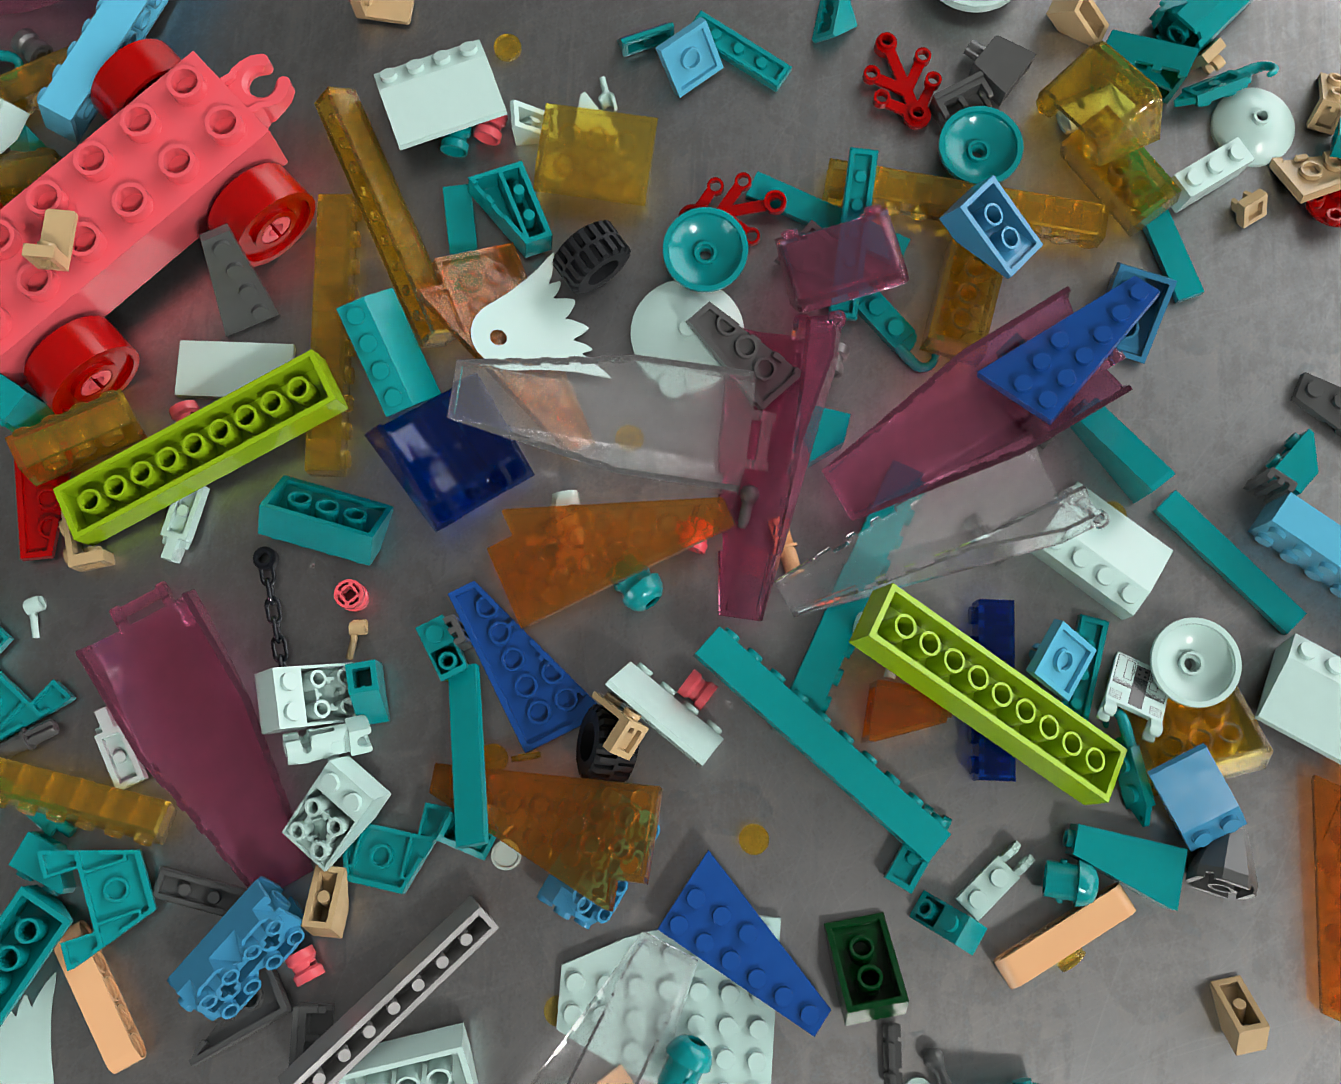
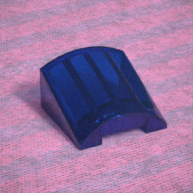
[364,373,535,532]

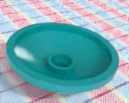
[938,106,1024,186]
[663,207,748,293]

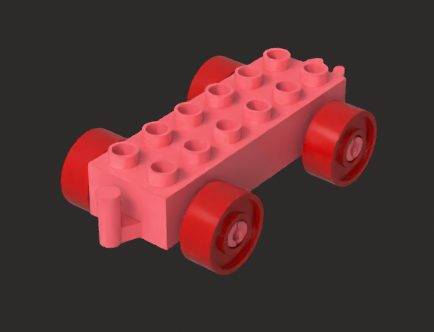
[0,39,316,419]

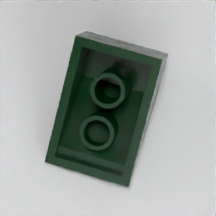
[824,912,909,1026]

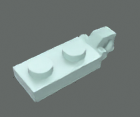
[160,486,210,564]
[94,707,149,792]

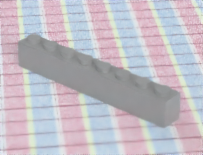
[278,895,499,1084]

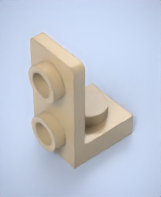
[349,0,414,25]
[1306,72,1341,135]
[22,209,78,272]
[59,511,115,572]
[591,691,649,760]

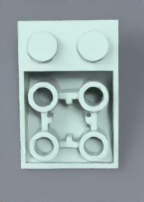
[254,662,356,734]
[282,755,392,872]

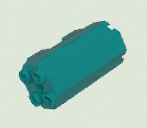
[1149,0,1253,54]

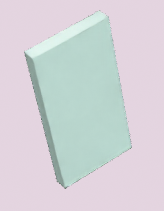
[174,340,296,399]

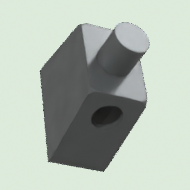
[963,36,1036,106]

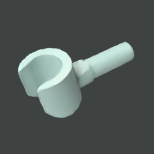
[598,76,618,114]
[23,596,46,638]

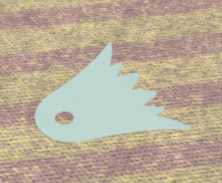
[471,252,612,376]
[0,972,57,1084]

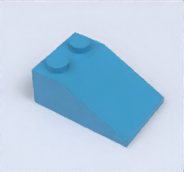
[939,175,1043,279]
[1106,262,1177,364]
[1147,743,1247,852]

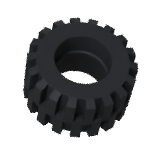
[552,220,631,294]
[576,704,639,785]

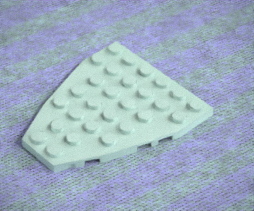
[556,916,781,1084]

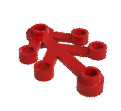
[862,32,942,130]
[678,172,787,246]

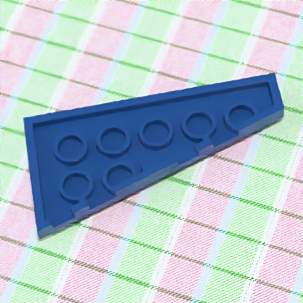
[977,276,1160,425]
[448,581,597,754]
[657,850,831,1037]

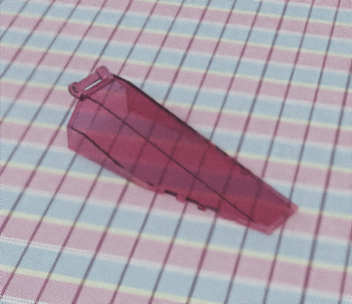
[821,286,1133,521]
[718,310,846,621]
[75,581,314,888]

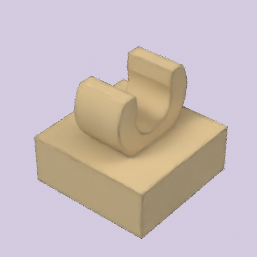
[1191,37,1226,75]
[1231,188,1268,229]

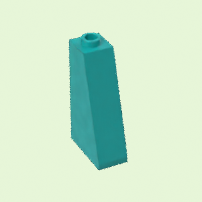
[1067,399,1175,504]
[1063,823,1188,911]

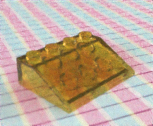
[533,103,658,206]
[1118,686,1273,796]

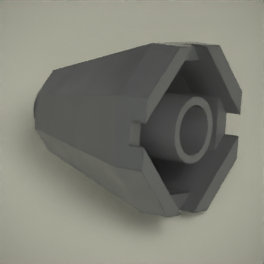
[1186,827,1258,900]

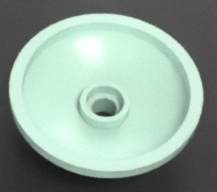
[1210,88,1295,167]
[1150,618,1242,708]

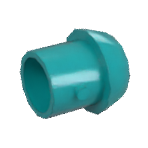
[609,555,663,611]
[1042,859,1099,907]
[657,1034,712,1084]

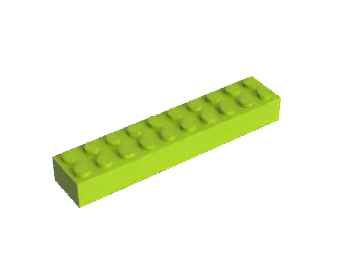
[53,349,349,546]
[849,583,1127,805]

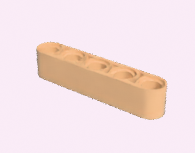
[993,882,1136,989]
[54,920,146,1074]

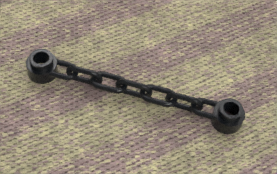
[253,546,289,667]

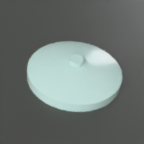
[631,280,744,391]

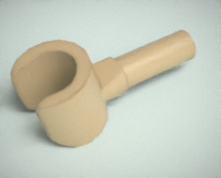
[345,619,368,660]

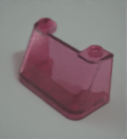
[774,204,909,313]

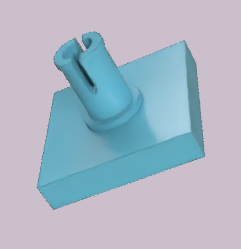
[656,17,724,98]
[1026,619,1097,701]

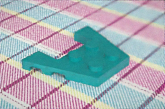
[0,626,77,742]
[343,802,454,894]
[36,850,157,971]

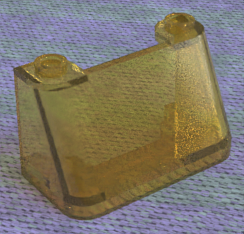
[1036,41,1163,166]

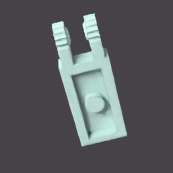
[954,840,1035,921]

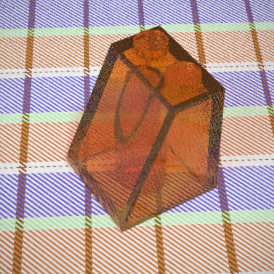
[861,679,953,744]

